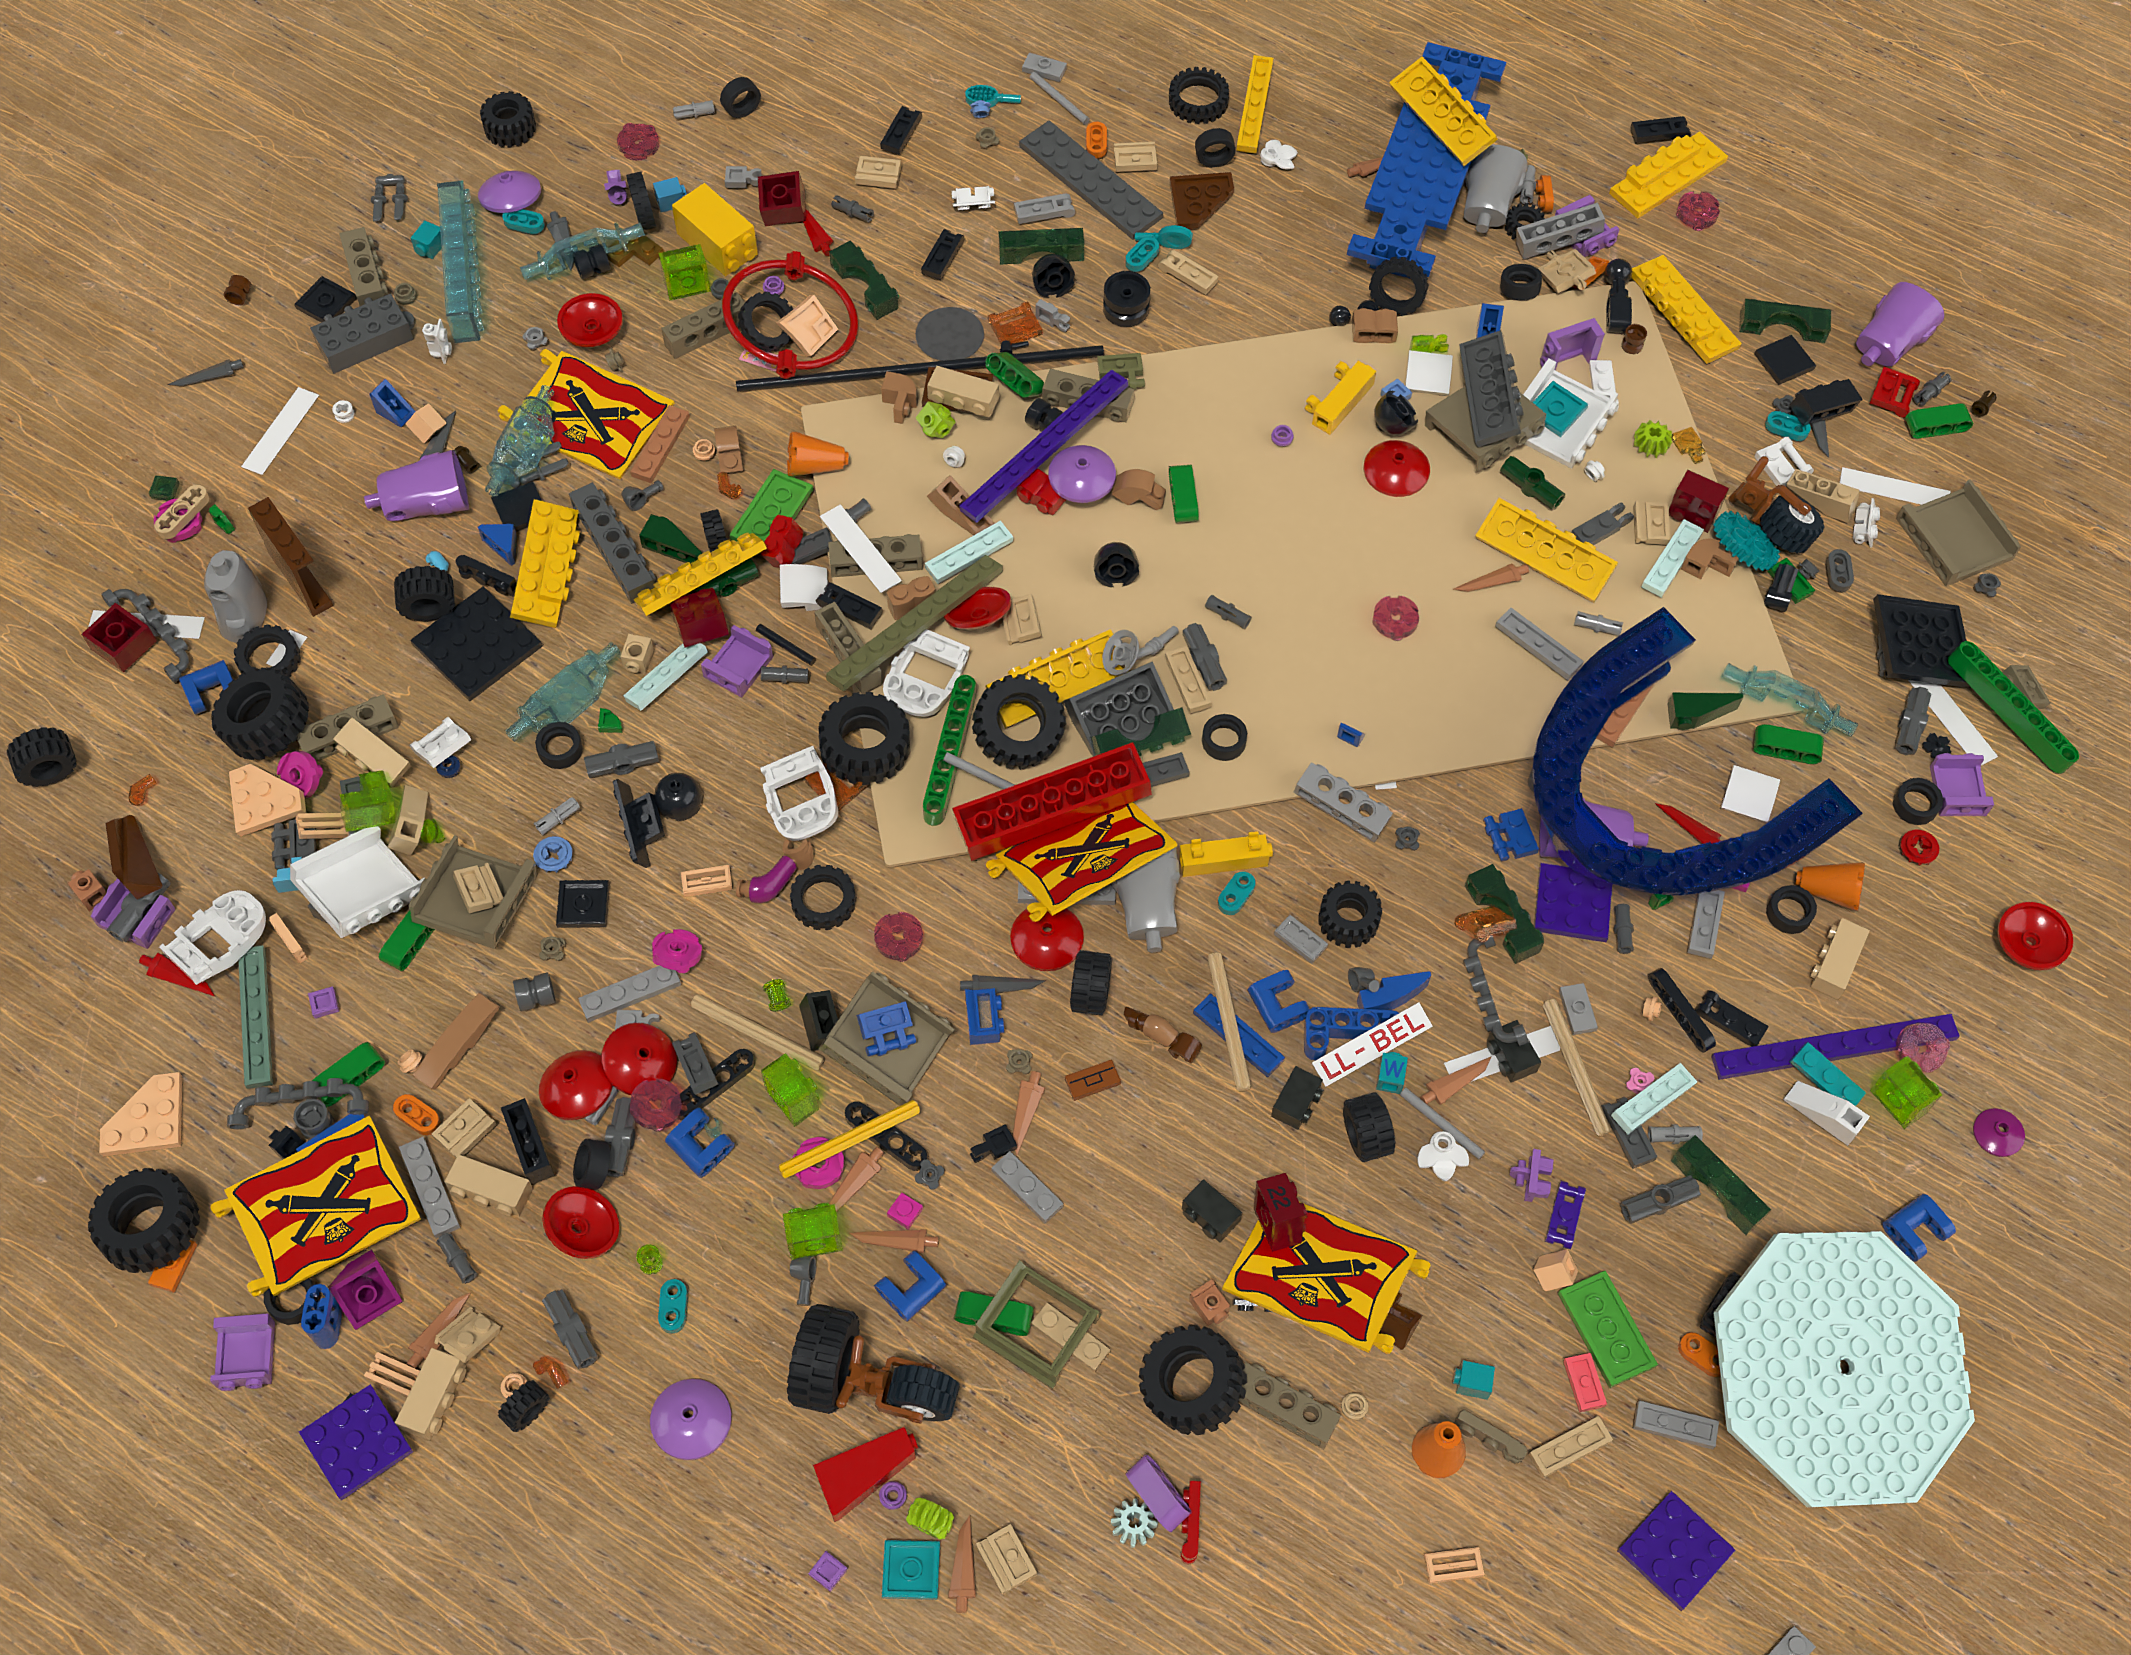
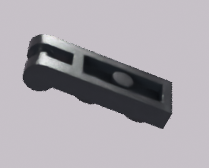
[880,106,922,155]
[1630,116,1691,143]
[921,229,964,280]
[455,555,516,597]
[816,582,882,629]
[1695,990,1769,1047]

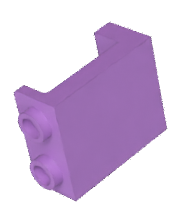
[1555,195,1619,257]
[1540,318,1605,370]
[701,625,773,698]
[1930,753,1994,816]
[91,878,175,949]
[210,1314,275,1391]

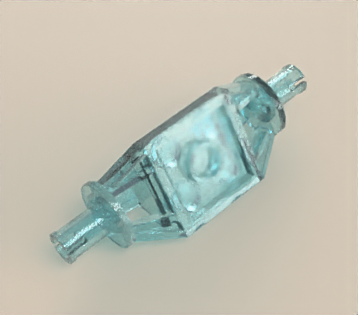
[520,222,645,280]
[485,385,554,496]
[505,642,620,742]
[1722,663,1858,737]

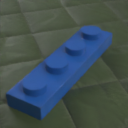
[1193,993,1285,1078]

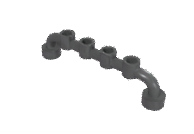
[101,589,189,683]
[1464,927,1529,1046]
[227,1078,369,1130]

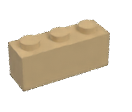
[927,366,999,417]
[333,718,411,787]
[1810,918,1870,999]
[444,1154,533,1216]
[395,1348,466,1441]

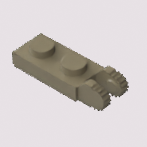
[1454,1410,1527,1464]

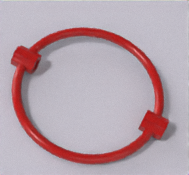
[722,251,858,379]

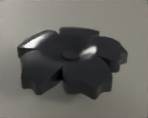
[1922,733,1952,759]

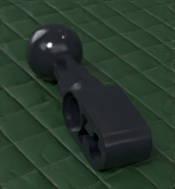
[1605,258,1632,333]

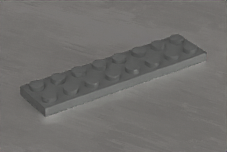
[1019,120,1163,240]

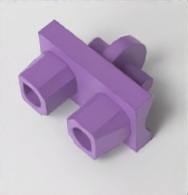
[604,170,627,204]
[1510,1149,1554,1202]

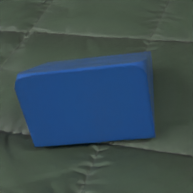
[1337,723,1365,747]

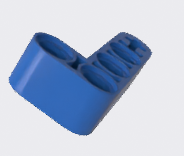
[1304,1007,1399,1061]

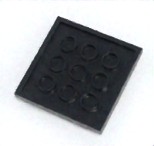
[410,586,543,701]
[1873,594,1971,688]

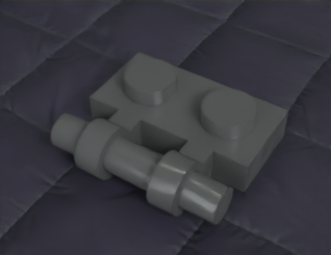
[271,819,317,870]

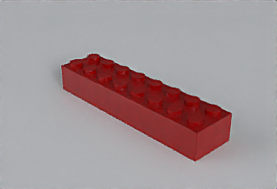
[952,742,1152,861]

